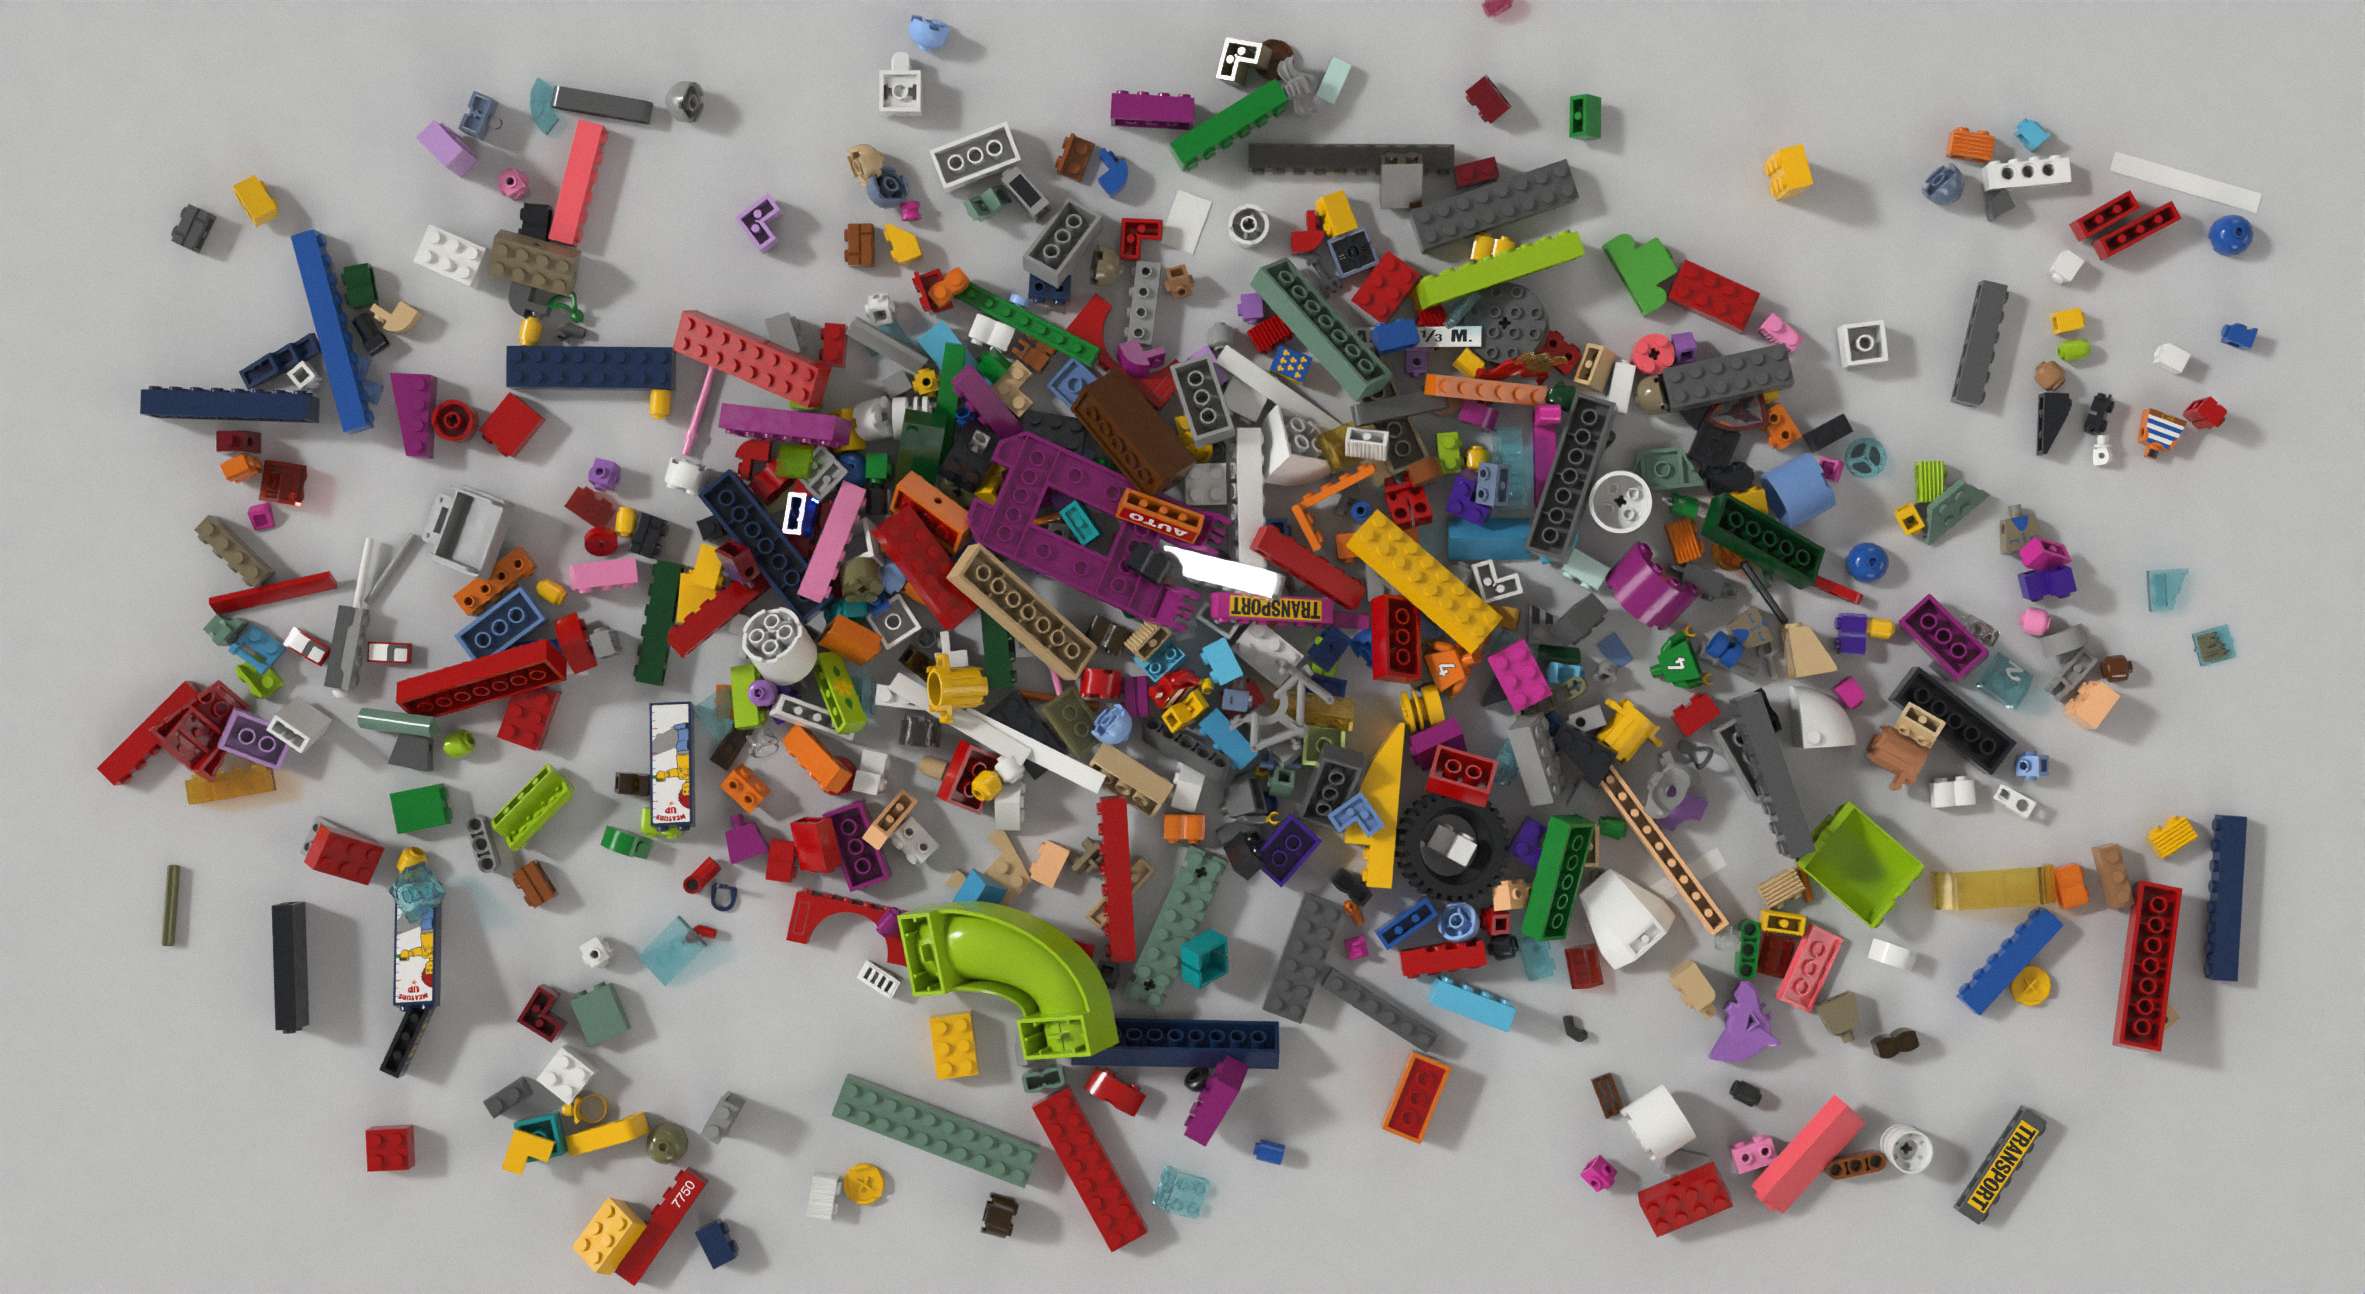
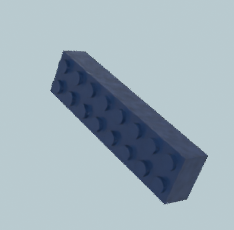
[506,346,676,391]
[140,386,320,423]
[698,469,838,624]

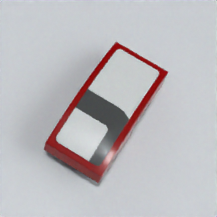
[284,627,331,667]
[367,641,412,664]

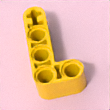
[564,1111,650,1156]

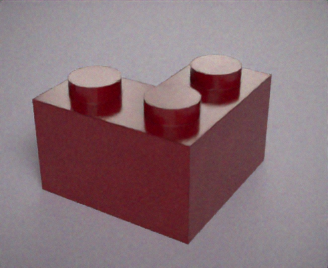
[517,983,568,1043]

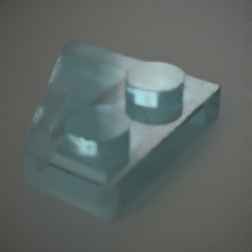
[2146,568,2189,612]

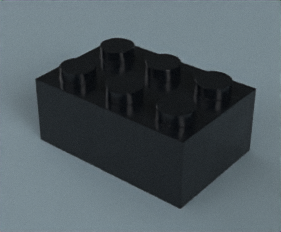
[1022,410,1088,456]

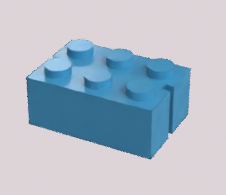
[1198,707,1259,770]

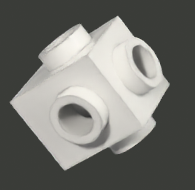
[865,293,896,326]
[579,935,613,969]

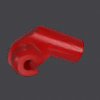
[686,925,717,944]

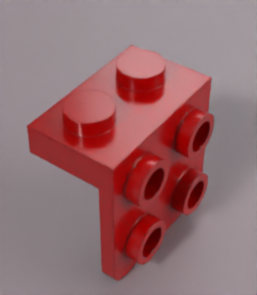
[912,268,954,316]

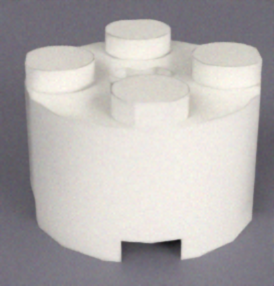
[1228,204,1269,248]
[852,396,894,442]
[664,457,711,496]

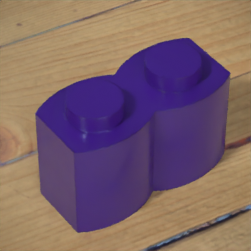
[1833,613,1867,656]

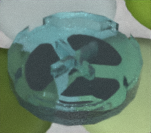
[1844,438,1887,479]
[1412,518,1448,556]

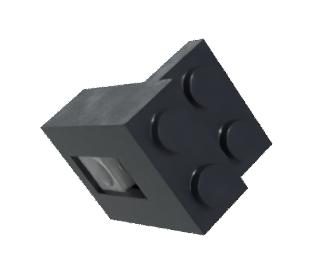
[937,418,1004,494]

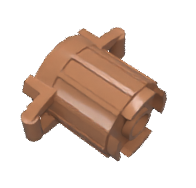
[1865,724,1933,791]

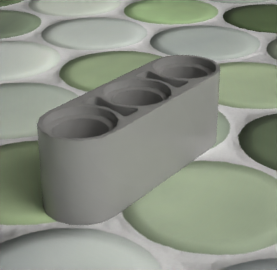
[465,814,501,873]

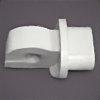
[2093,434,2112,466]

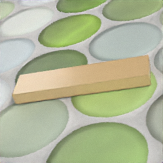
[1085,856,1156,930]

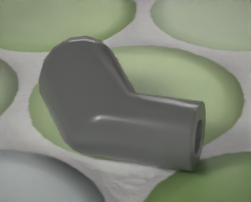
[555,323,587,342]

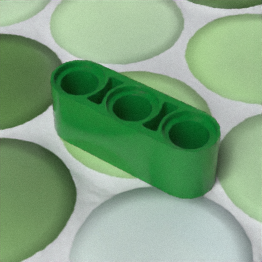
[1734,919,1760,980]

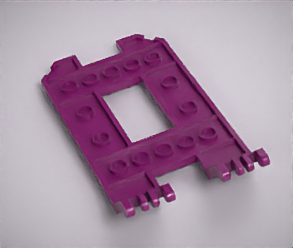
[966,431,1232,634]

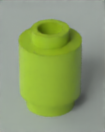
[2057,338,2091,362]

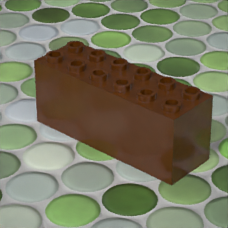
[1070,368,1197,498]

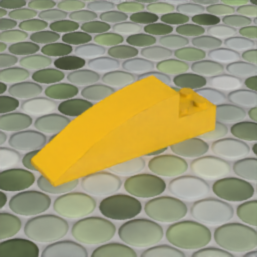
[1343,722,1405,889]

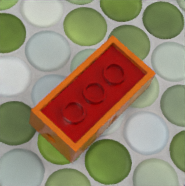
[890,471,972,557]
[1380,1049,1451,1144]

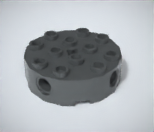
[1464,282,1550,366]

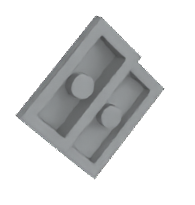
[795,445,849,502]

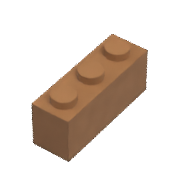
[2091,843,2135,909]

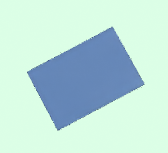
[1596,632,1633,669]

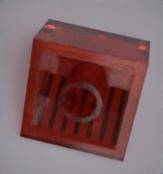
[259,460,307,506]

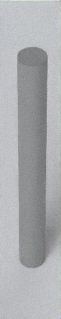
[364,533,417,605]

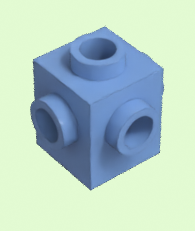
[2014,751,2049,780]

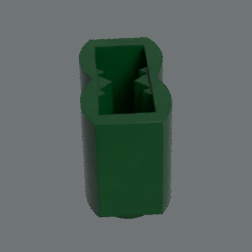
[341,263,379,310]

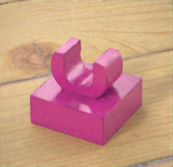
[1344,935,1369,961]

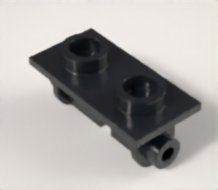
[2084,393,2115,435]

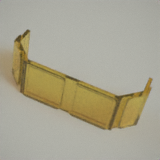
[1930,863,2056,910]

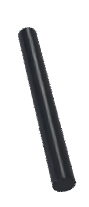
[1739,560,1789,625]

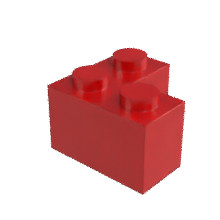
[553,612,598,675]

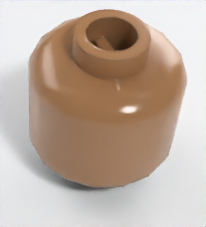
[2034,361,2066,391]

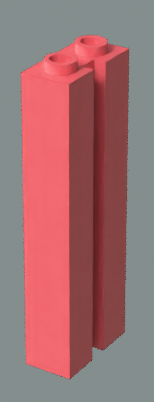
[1751,1094,1866,1214]

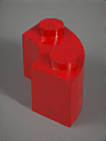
[1084,1067,1146,1117]

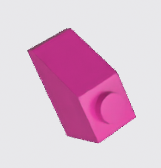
[2019,536,2072,571]

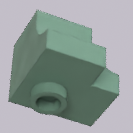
[203,614,249,646]

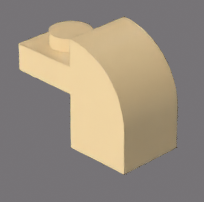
[370,300,423,334]

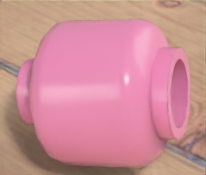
[2019,607,2051,636]

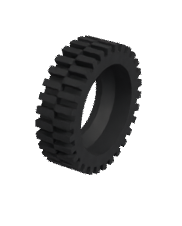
[1394,792,1511,902]

